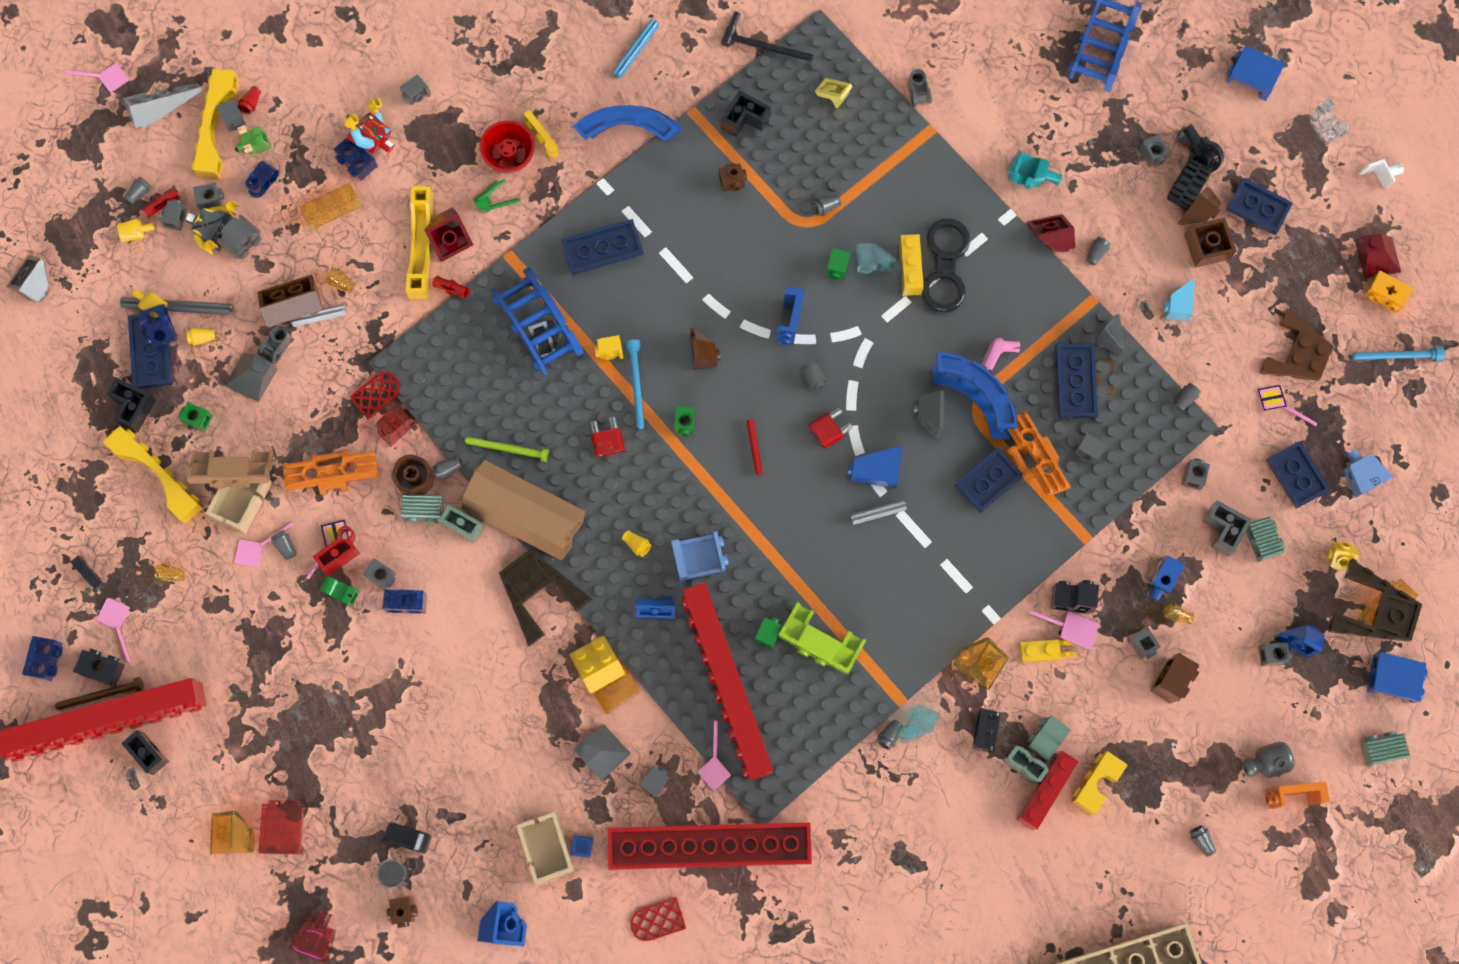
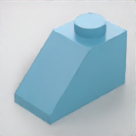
[1163,280,1195,321]

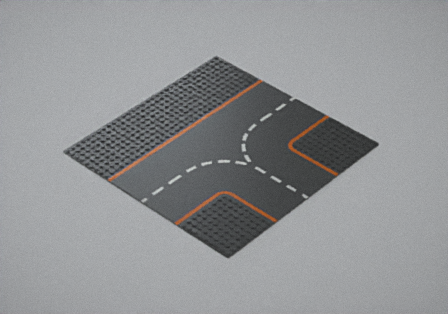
[369,10,1217,824]

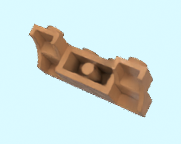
[187,450,273,489]

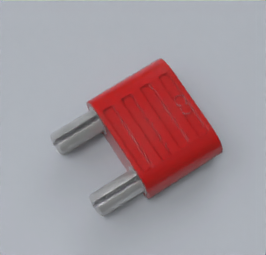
[808,408,853,449]
[590,417,625,458]

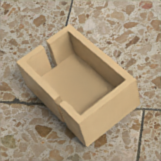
[205,480,272,534]
[516,812,575,885]

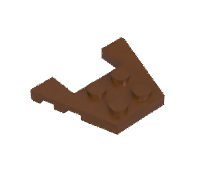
[1260,308,1334,381]

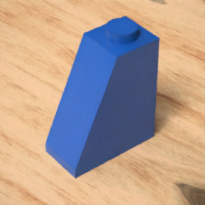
[848,446,902,488]

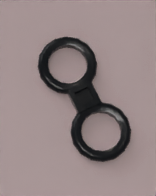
[922,218,971,313]

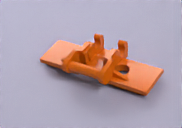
[1007,411,1071,497]
[283,449,378,495]

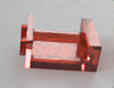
[258,800,306,855]

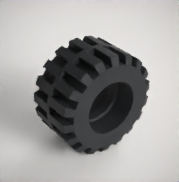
[1167,159,1211,210]

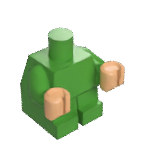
[236,125,271,154]

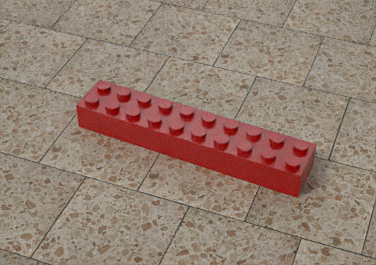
[681,582,774,782]
[0,678,207,762]
[608,822,812,870]

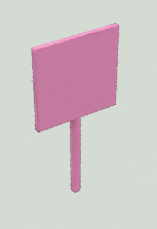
[1029,610,1099,650]

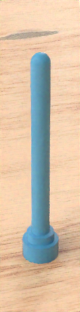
[625,339,644,430]
[1351,346,1445,361]

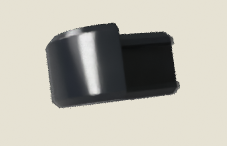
[383,822,432,854]

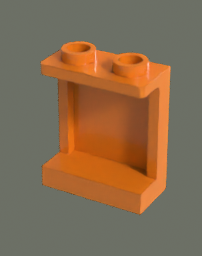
[1265,782,1330,809]

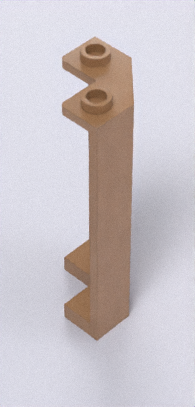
[461,460,585,561]

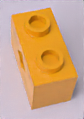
[1364,271,1414,313]

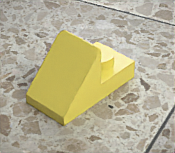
[815,78,852,109]

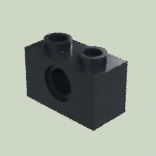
[73,648,125,687]
[121,730,169,775]

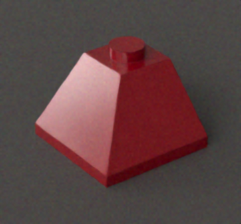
[424,207,474,262]
[1027,214,1076,252]
[1356,233,1402,278]

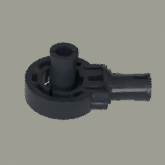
[1182,124,1224,173]

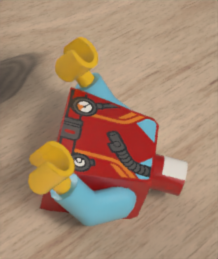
[344,98,395,153]

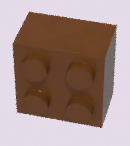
[1184,218,1237,268]
[1151,653,1199,703]

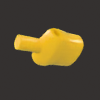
[117,219,155,242]
[133,290,167,318]

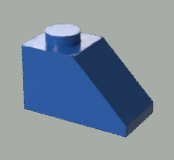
[1273,625,1325,658]
[477,901,527,946]

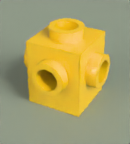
[1326,542,1359,571]

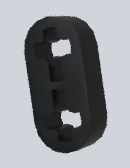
[71,555,103,588]

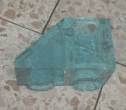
[855,243,896,273]
[900,704,940,744]

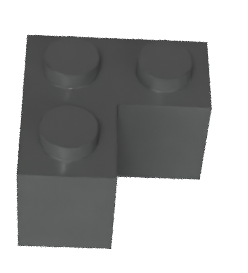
[1203,500,1252,556]

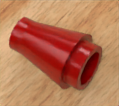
[238,86,261,114]

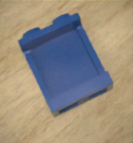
[1226,45,1285,101]
[776,286,805,345]
[1367,652,1428,704]

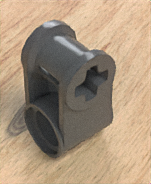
[908,69,932,107]
[257,326,292,364]

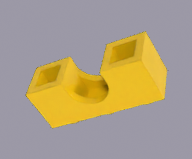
[899,234,924,296]
[1072,751,1127,816]

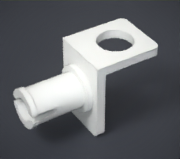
[1359,159,1404,189]

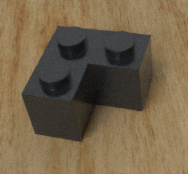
[721,90,771,137]
[106,378,156,433]
[1050,580,1099,615]

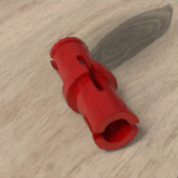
[142,188,180,218]
[432,276,470,299]

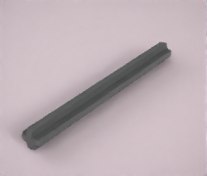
[120,297,233,315]

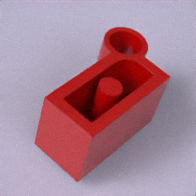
[313,526,360,576]

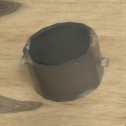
[376,859,409,890]

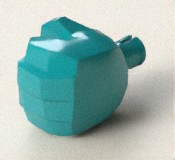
[1006,151,1062,189]

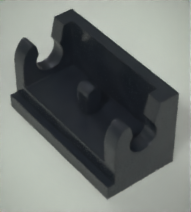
[972,708,1001,753]

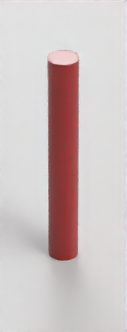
[746,419,763,476]

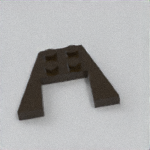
[499,549,592,647]
[1328,559,1422,642]

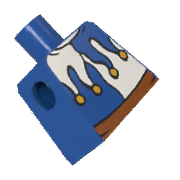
[1149,555,1185,602]

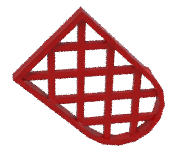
[350,371,400,420]
[630,897,686,941]

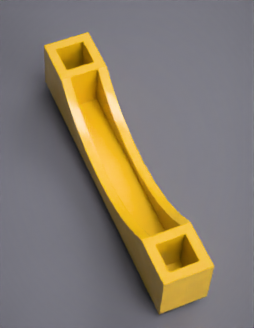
[192,69,239,179]
[406,186,433,300]
[103,426,203,525]

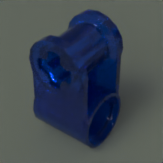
[245,161,279,198]

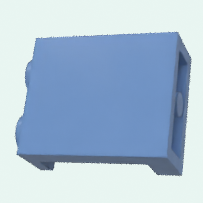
[671,531,728,582]

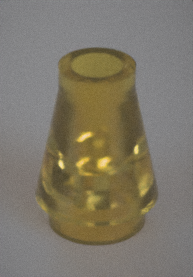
[325,268,355,293]
[155,564,185,583]
[1163,602,1194,624]

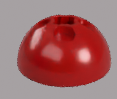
[479,120,535,174]

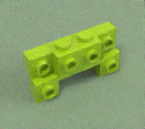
[778,602,866,675]

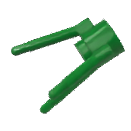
[473,179,521,213]

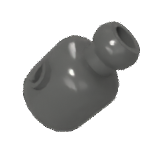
[1242,741,1295,778]

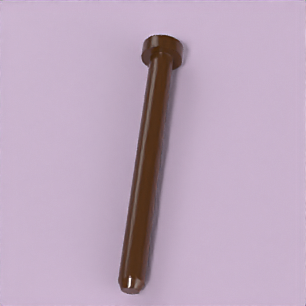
[55,677,144,710]

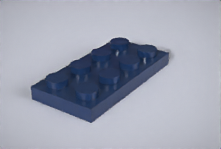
[561,219,644,275]
[128,311,173,389]
[1055,343,1098,418]

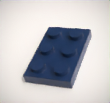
[1226,178,1293,235]
[1266,441,1330,509]
[955,448,1023,514]

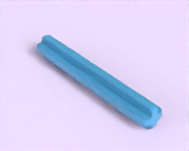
[613,19,659,79]

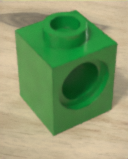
[826,248,850,280]
[179,402,213,432]
[674,406,695,436]
[755,617,783,649]

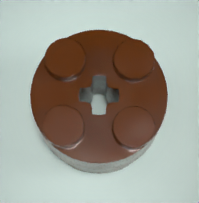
[392,454,434,495]

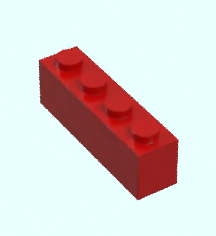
[1016,750,1079,831]

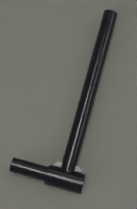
[721,11,813,62]

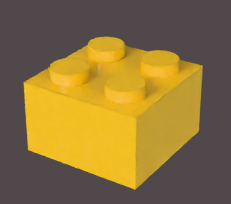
[569,635,626,694]

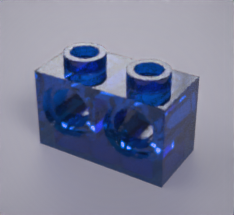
[333,137,378,181]
[138,304,178,348]
[383,589,427,614]
[22,636,63,682]

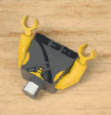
[186,200,239,255]

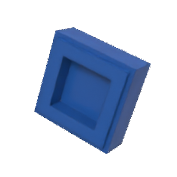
[570,835,594,858]

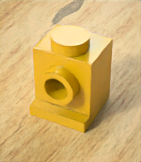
[594,335,624,360]

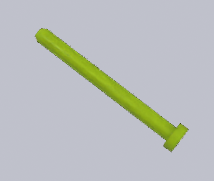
[464,437,549,462]

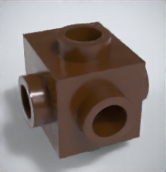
[719,163,747,192]
[387,896,418,928]

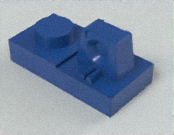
[636,595,675,619]

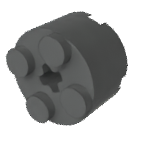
[217,215,262,260]

